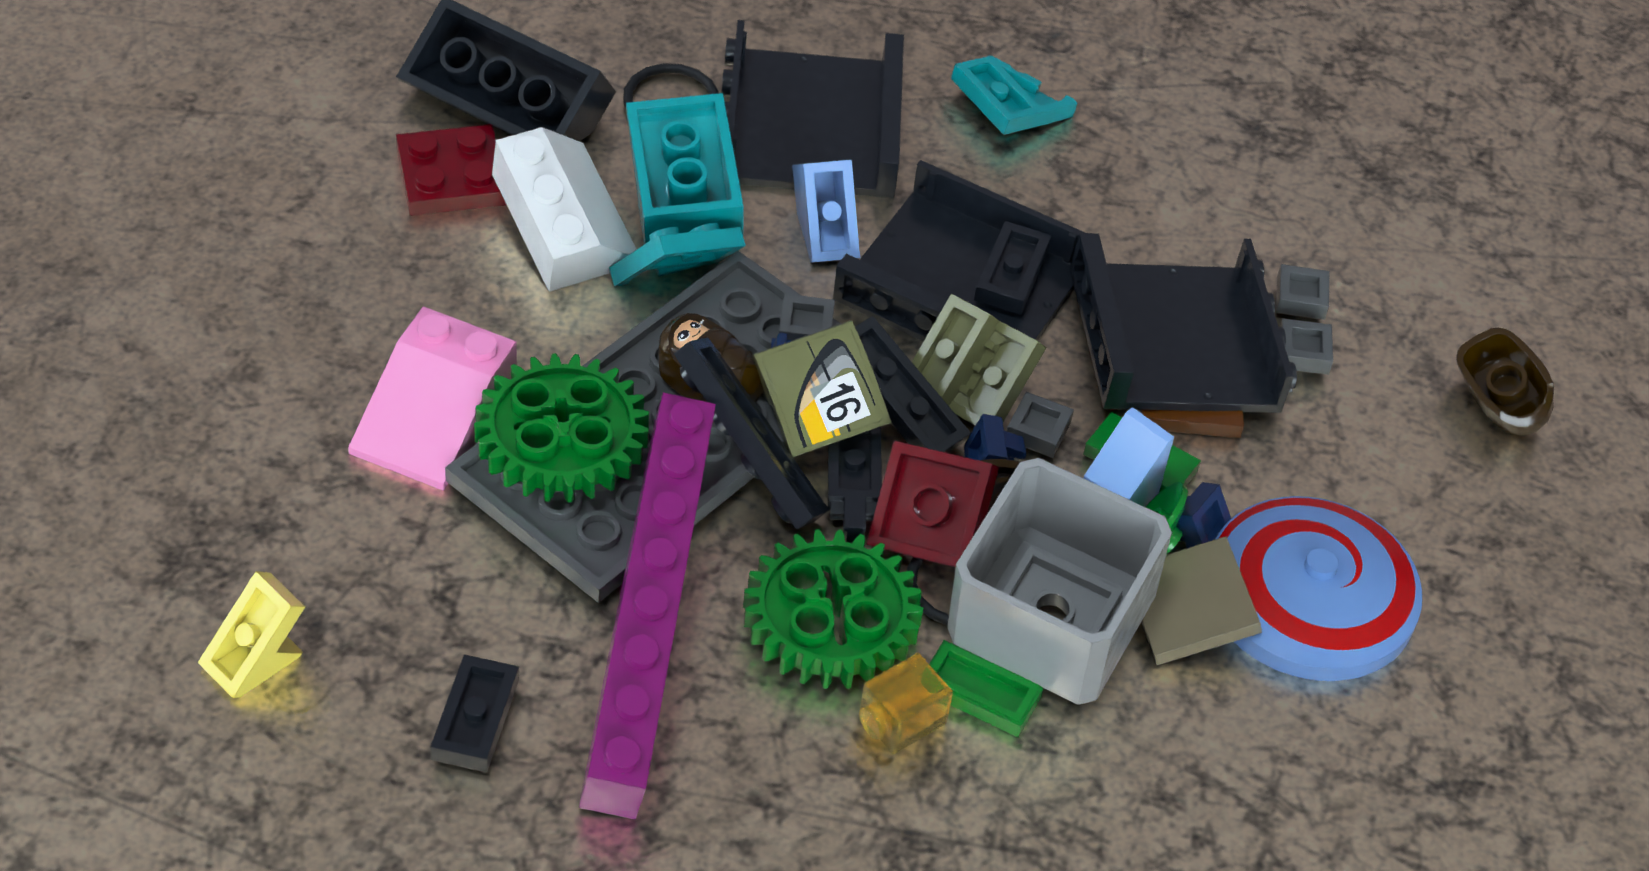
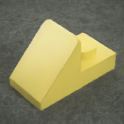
[198,571,305,698]

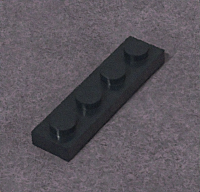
[674,337,830,530]

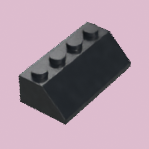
[396,0,616,141]

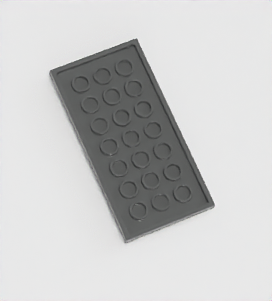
[445,251,841,603]

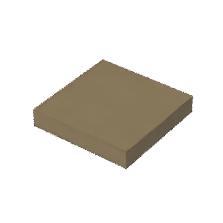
[1141,536,1262,665]

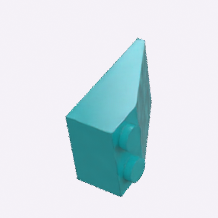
[626,93,744,245]

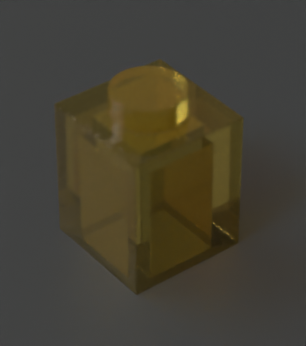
[859,652,953,754]

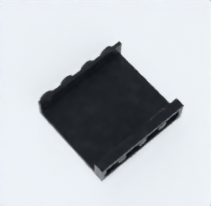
[721,20,904,198]
[833,160,1085,341]
[1070,233,1297,413]

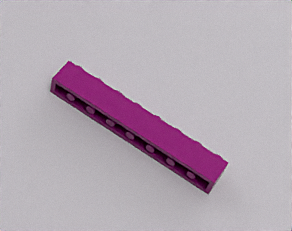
[578,392,716,820]

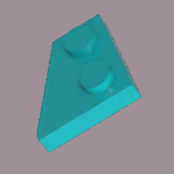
[951,55,1078,135]
[609,223,746,286]

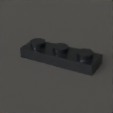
[855,316,971,453]

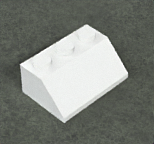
[492,127,637,292]

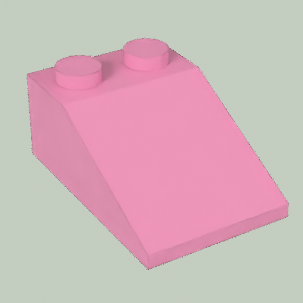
[348,306,517,491]

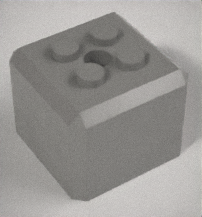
[947,458,1172,705]

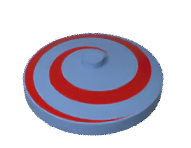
[1215,496,1423,681]

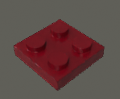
[396,125,507,216]
[866,441,999,568]

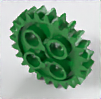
[474,353,649,503]
[743,529,923,689]

